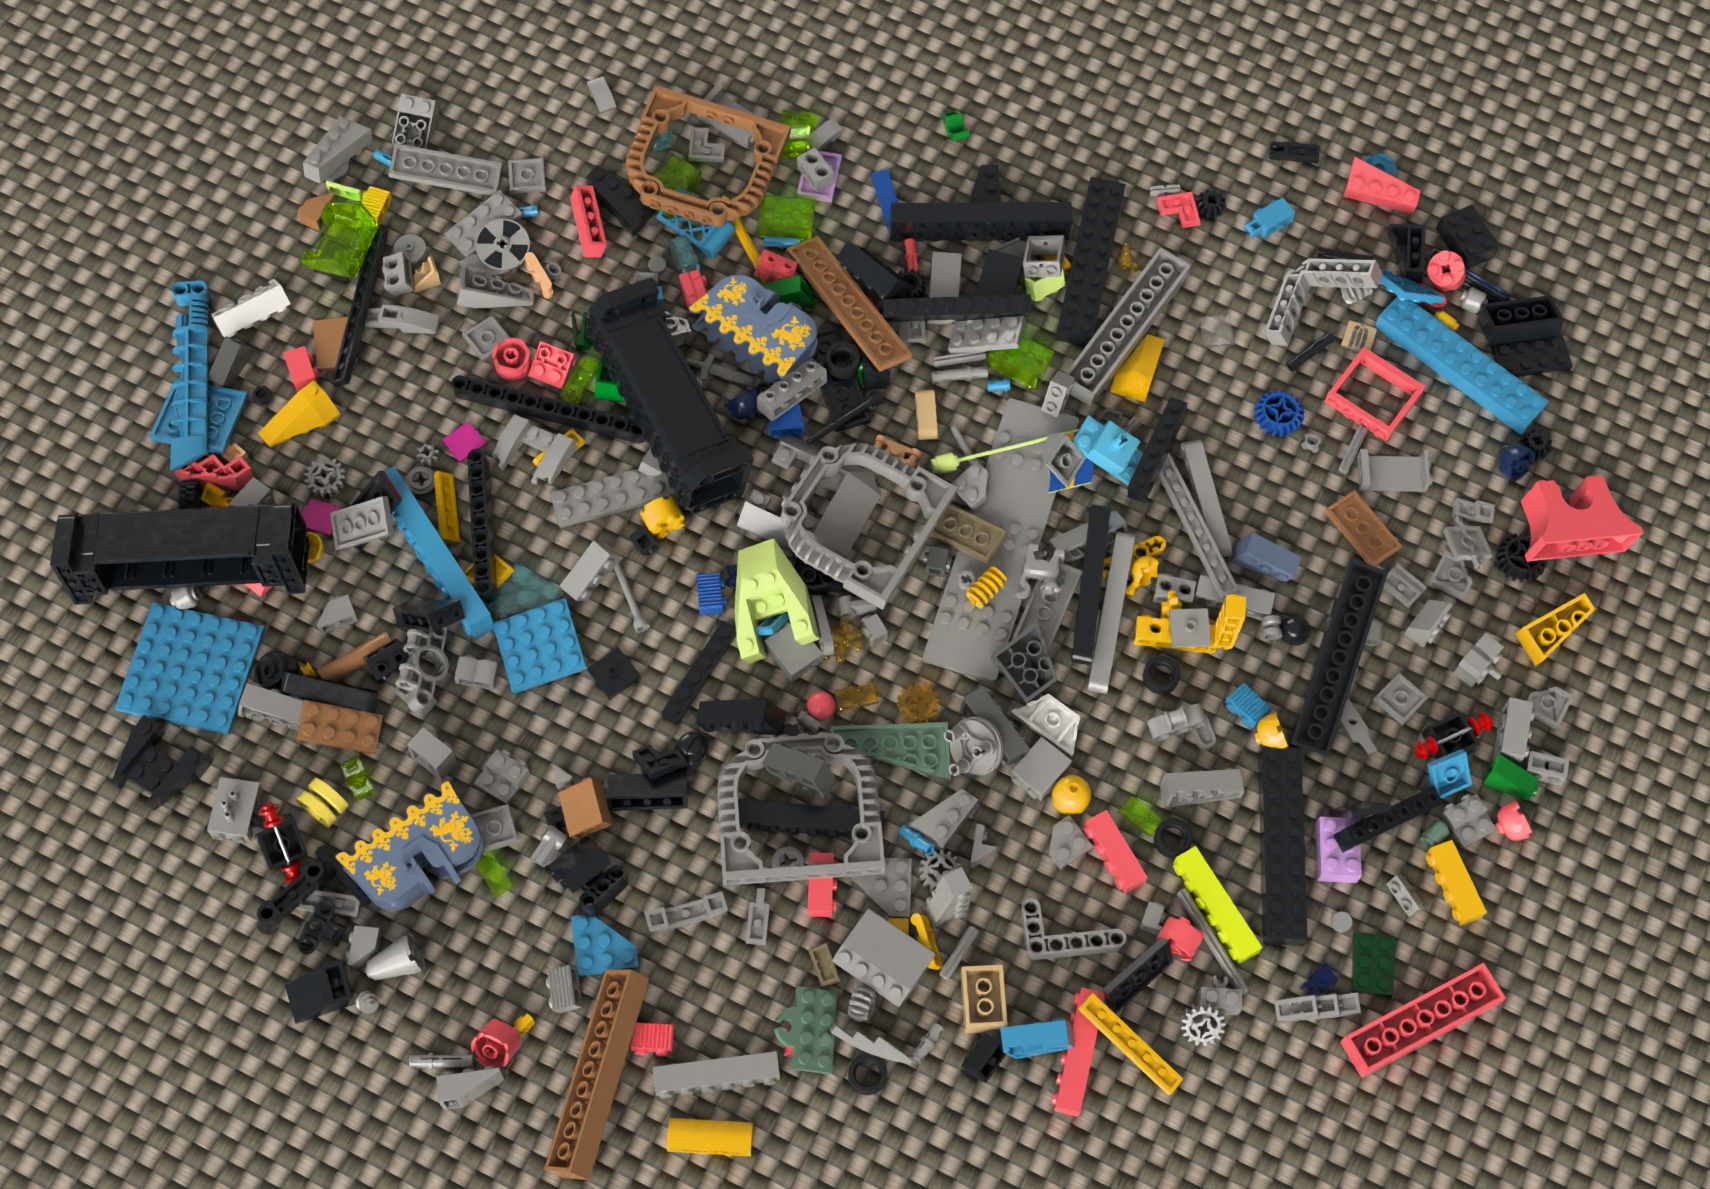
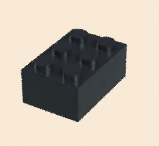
[1436,205,1499,269]

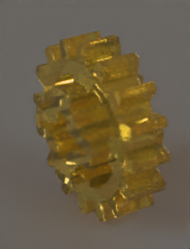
[897,682,939,723]

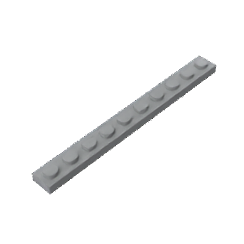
[1145,445,1239,600]

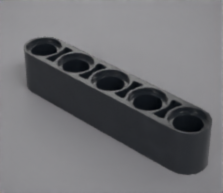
[280,670,379,712]

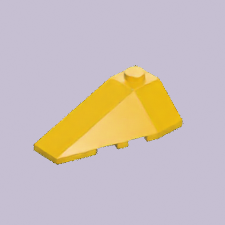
[1110,334,1165,402]
[258,380,341,447]

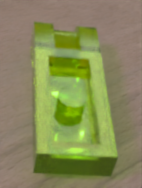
[558,356,599,405]

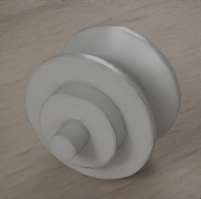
[356,991,379,1014]

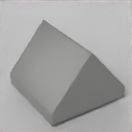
[554,767,574,790]

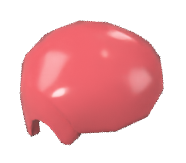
[805,691,836,721]

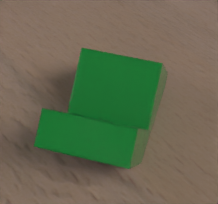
[941,110,970,141]

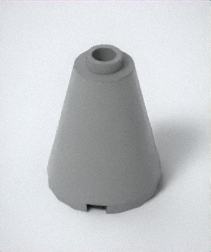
[365,933,425,980]

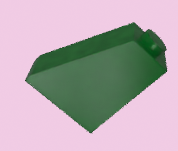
[762,275,815,309]
[1482,754,1539,802]

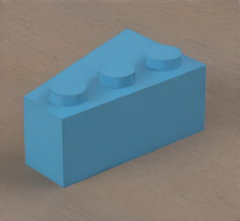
[1000,1018,1075,1059]

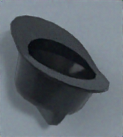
[673,732,709,775]

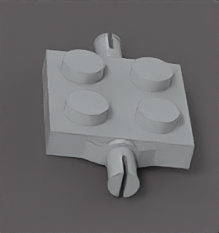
[1443,516,1492,570]

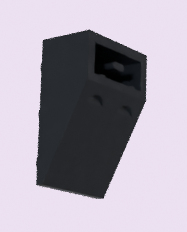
[285,960,356,1024]

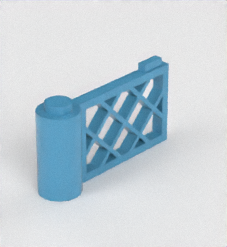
[656,189,736,259]

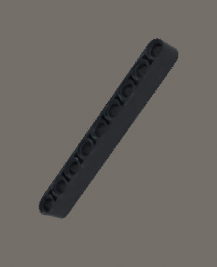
[467,448,497,603]
[1071,504,1111,665]

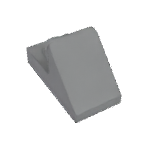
[970,824,997,868]

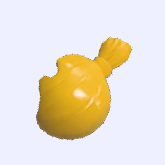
[1125,556,1159,596]

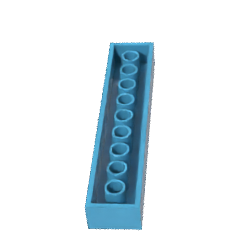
[1374,297,1549,436]
[385,466,494,640]

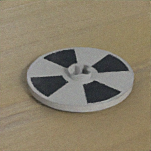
[475,219,530,271]

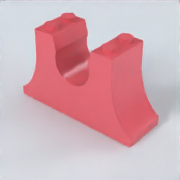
[1521,475,1644,562]

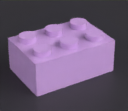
[1315,817,1362,883]

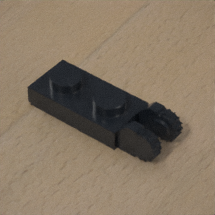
[1269,141,1320,164]

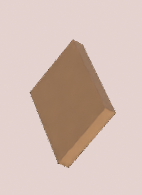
[313,316,355,372]

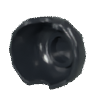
[1280,615,1310,646]

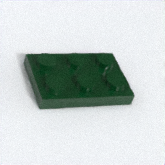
[1351,931,1395,997]

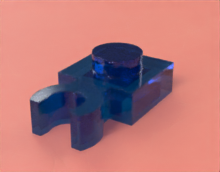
[1300,964,1339,996]

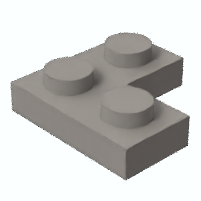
[688,127,725,163]

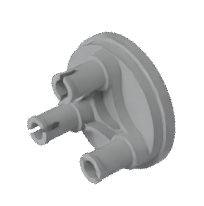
[944,716,1004,776]

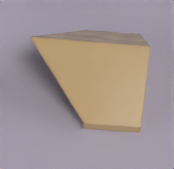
[412,256,441,292]

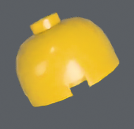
[1254,712,1288,749]
[1052,775,1091,815]

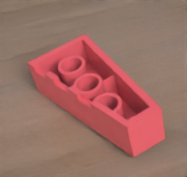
[1343,157,1420,214]

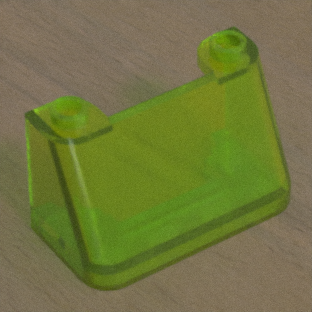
[299,201,377,278]

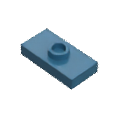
[756,612,790,636]

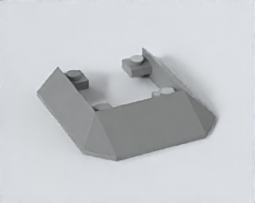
[737,435,881,558]

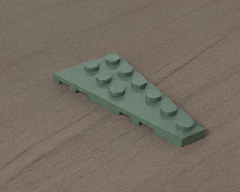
[830,722,951,780]

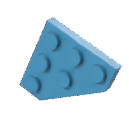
[1379,269,1445,305]
[571,915,639,977]

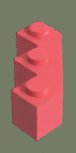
[174,454,254,491]

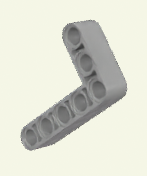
[1021,898,1126,960]

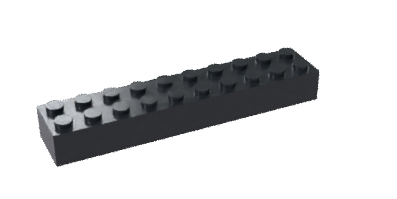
[1055,177,1126,346]
[889,202,1073,242]
[1288,559,1389,758]
[1258,746,1308,946]

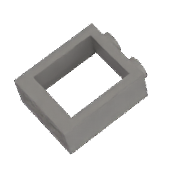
[1023,235,1066,277]

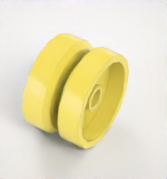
[296,778,349,828]

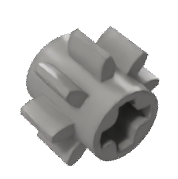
[416,443,440,468]

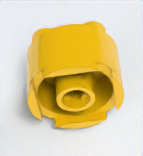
[640,496,684,539]

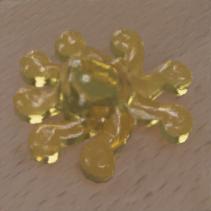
[816,619,863,664]

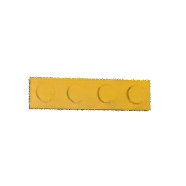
[434,471,460,545]

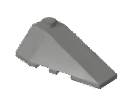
[457,265,534,308]

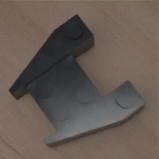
[112,715,212,811]

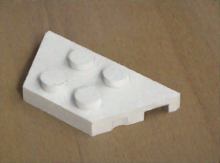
[1010,694,1080,758]

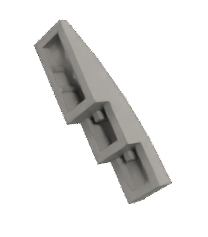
[1274,992,1362,1022]
[830,1023,912,1064]

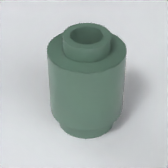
[1420,820,1450,849]

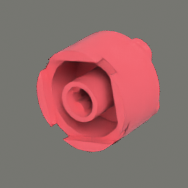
[1427,250,1466,292]
[492,338,532,381]
[1156,917,1205,961]
[471,1019,520,1068]

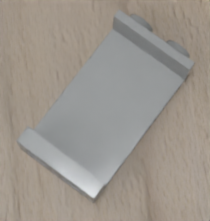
[697,83,769,149]
[1357,449,1433,492]

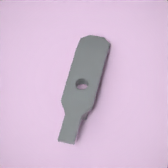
[1340,698,1378,755]

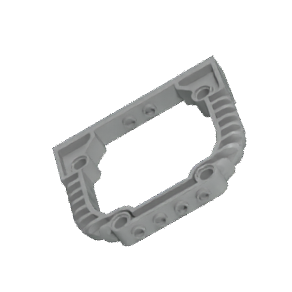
[780,443,958,610]
[717,732,885,886]

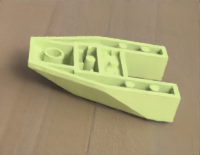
[734,538,820,664]

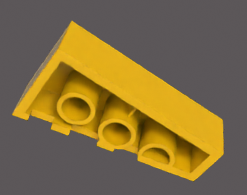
[1515,593,1595,667]

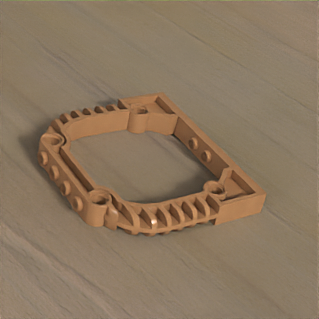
[626,85,791,227]

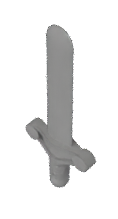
[686,354,755,386]

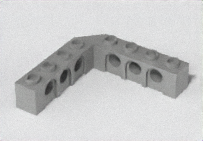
[1264,259,1383,346]

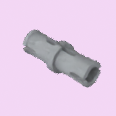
[910,1023,945,1064]

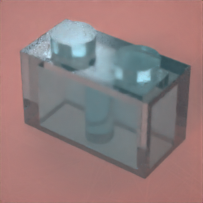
[669,235,700,274]

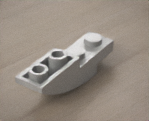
[364,304,440,334]

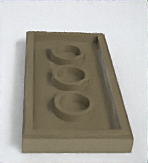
[930,504,1009,564]

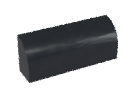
[607,772,688,811]

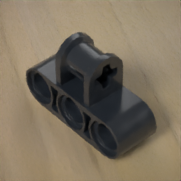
[579,865,629,917]
[297,896,348,955]

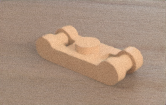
[524,252,553,299]
[873,435,921,468]

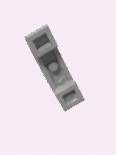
[644,891,728,932]

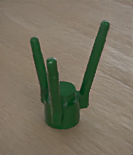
[571,311,593,351]

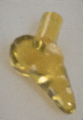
[1117,242,1139,272]

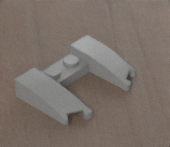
[492,414,578,484]

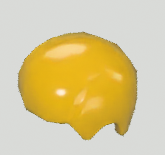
[307,532,324,563]

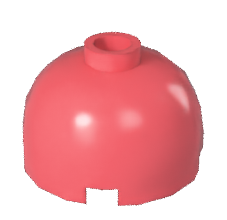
[1496,800,1533,841]

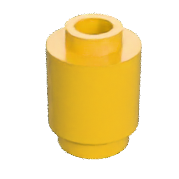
[1434,311,1460,332]

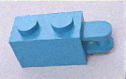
[1244,198,1295,238]

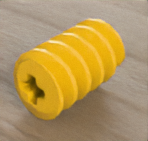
[966,567,1007,609]

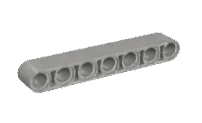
[1181,439,1232,557]

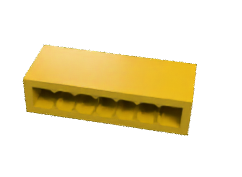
[666,1118,753,1156]

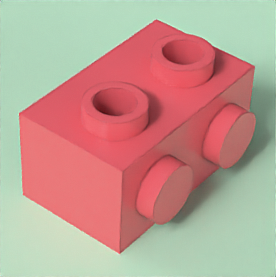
[754,249,797,282]

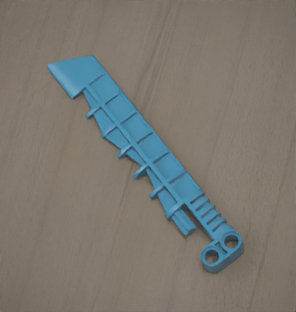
[170,281,211,472]

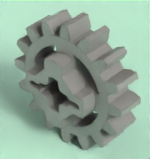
[304,457,346,498]
[919,849,961,892]
[1180,1002,1226,1046]

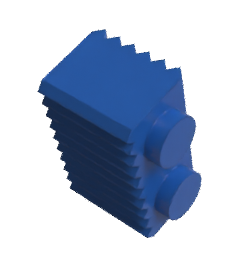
[696,572,726,616]

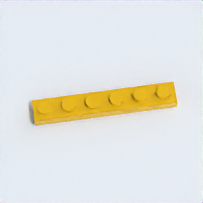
[1078,993,1183,1095]

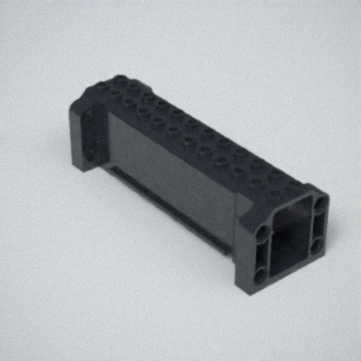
[585,277,754,514]
[50,502,310,605]

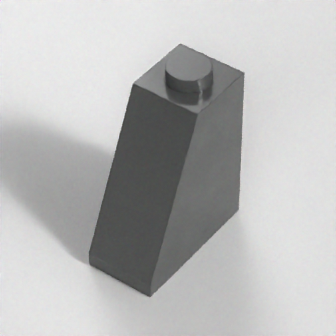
[208,337,256,388]

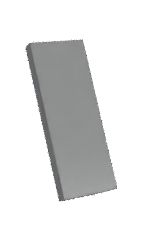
[927,251,962,325]

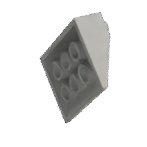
[832,908,936,1007]

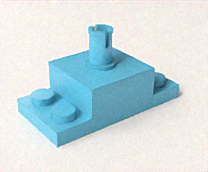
[1072,415,1143,486]

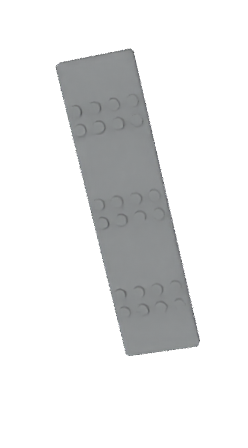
[923,398,1079,683]

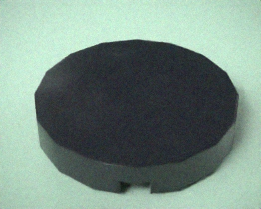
[255,651,289,690]

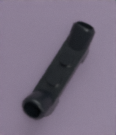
[256,861,335,935]

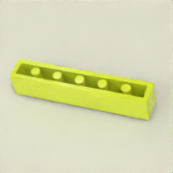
[1173,846,1263,964]

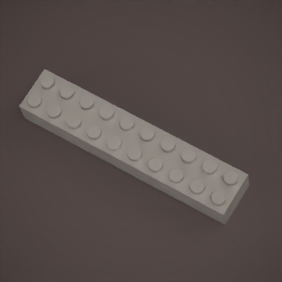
[1065,247,1191,407]

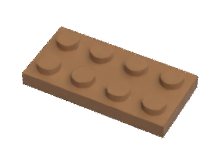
[1324,490,1403,567]
[296,700,383,755]

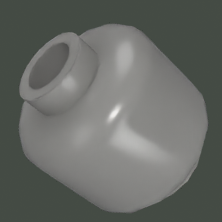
[1459,287,1488,314]
[170,586,201,610]

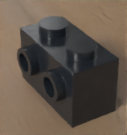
[363,638,409,680]

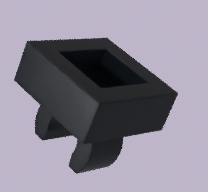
[544,806,566,830]

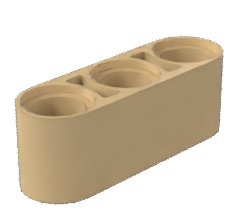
[915,390,938,440]

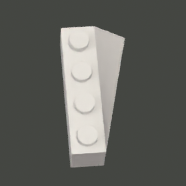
[211,279,290,337]

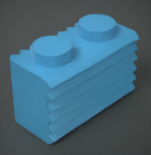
[1225,682,1272,729]

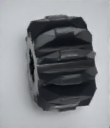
[1195,189,1226,220]
[1520,428,1552,461]

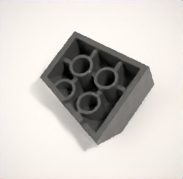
[990,621,1058,704]

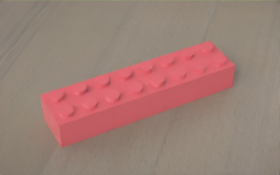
[1340,963,1506,1078]

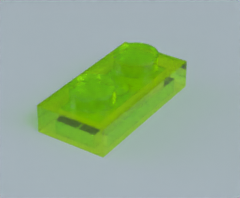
[1119,796,1163,837]

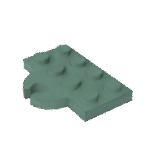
[774,986,837,1075]

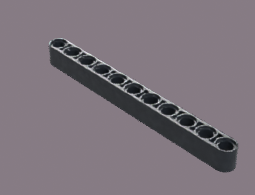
[451,375,645,444]

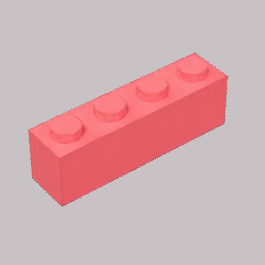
[570,185,607,258]
[1084,810,1148,894]

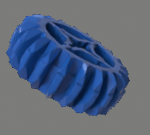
[1254,389,1305,438]

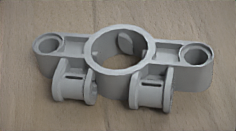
[395,627,449,712]

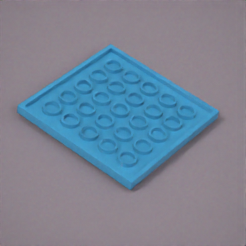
[115,602,265,735]

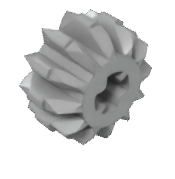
[1341,287,1373,304]
[848,986,877,1022]

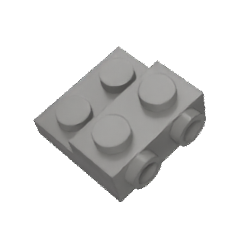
[474,749,530,804]
[1440,793,1497,850]

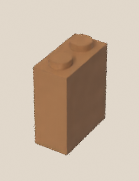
[558,777,613,840]

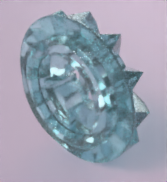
[651,130,673,151]

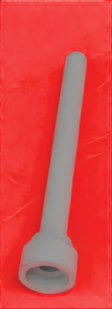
[614,562,650,633]

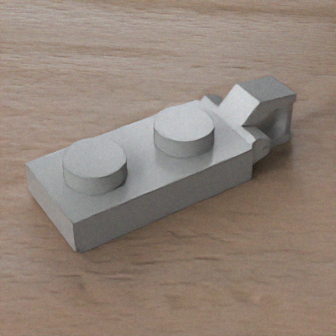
[746,888,770,945]

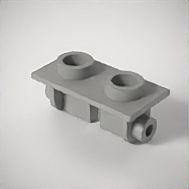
[1386,874,1424,917]

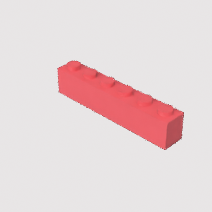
[1051,987,1105,1117]

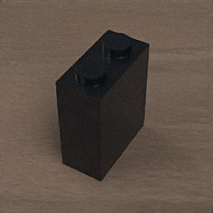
[548,836,611,893]

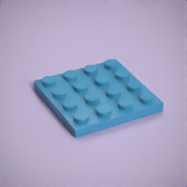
[150,378,248,455]
[493,598,587,694]

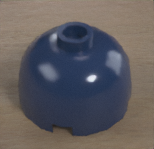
[724,386,760,421]
[1498,443,1535,481]

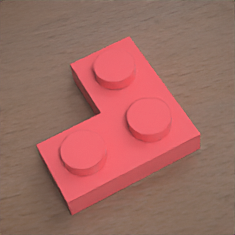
[1157,192,1200,228]

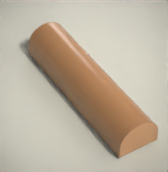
[317,631,391,682]

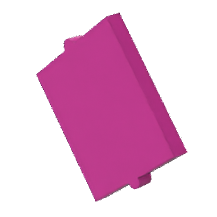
[442,422,487,463]
[303,498,342,536]

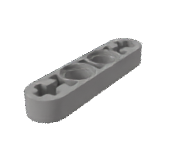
[810,594,834,656]

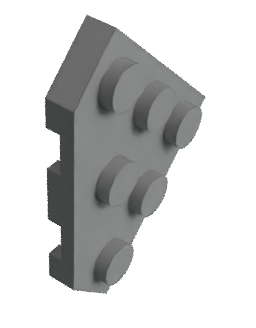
[851,858,912,919]

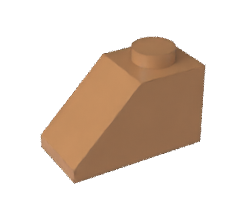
[298,193,337,231]

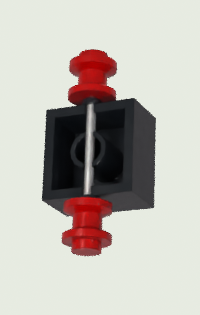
[1414,711,1493,760]
[252,802,308,883]

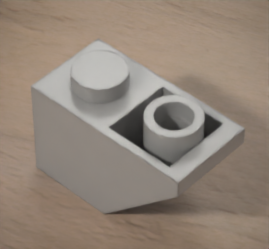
[345,925,382,971]

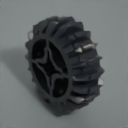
[1495,533,1548,583]

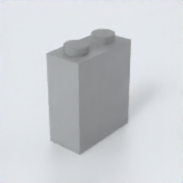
[764,622,823,683]
[1010,737,1072,801]

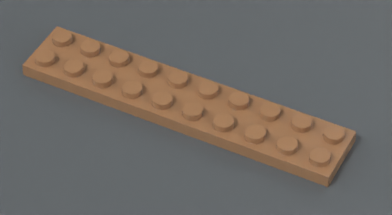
[787,236,912,372]

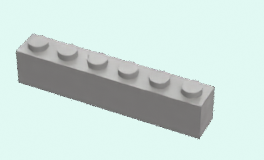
[653,1051,780,1098]

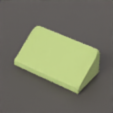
[326,181,365,202]

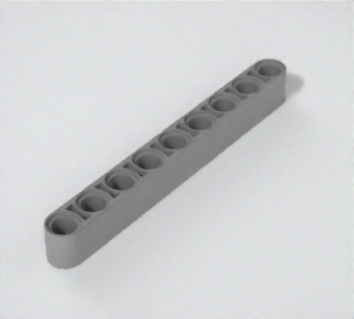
[1088,531,1135,694]

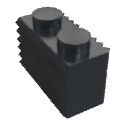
[961,1033,1007,1083]

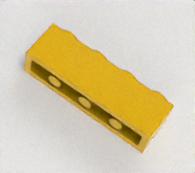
[1426,840,1487,926]

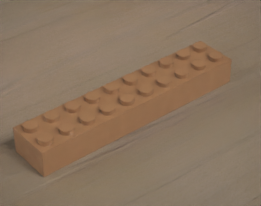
[544,970,649,1180]

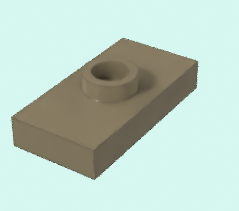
[808,942,841,988]

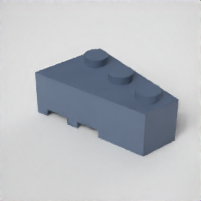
[1229,532,1301,582]

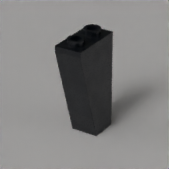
[392,599,465,632]

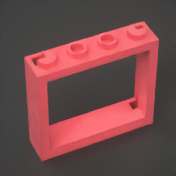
[1325,347,1426,442]

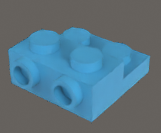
[1427,749,1472,799]

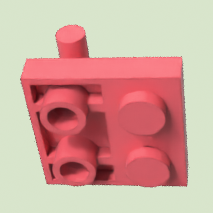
[528,341,577,389]

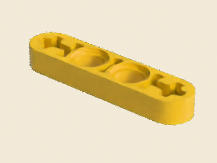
[1102,536,1166,578]

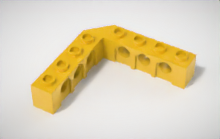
[1134,594,1246,653]

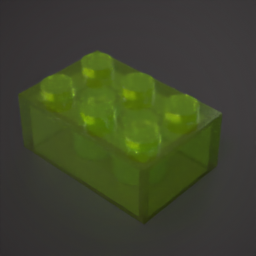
[649,154,702,219]
[758,195,816,241]
[987,336,1054,390]

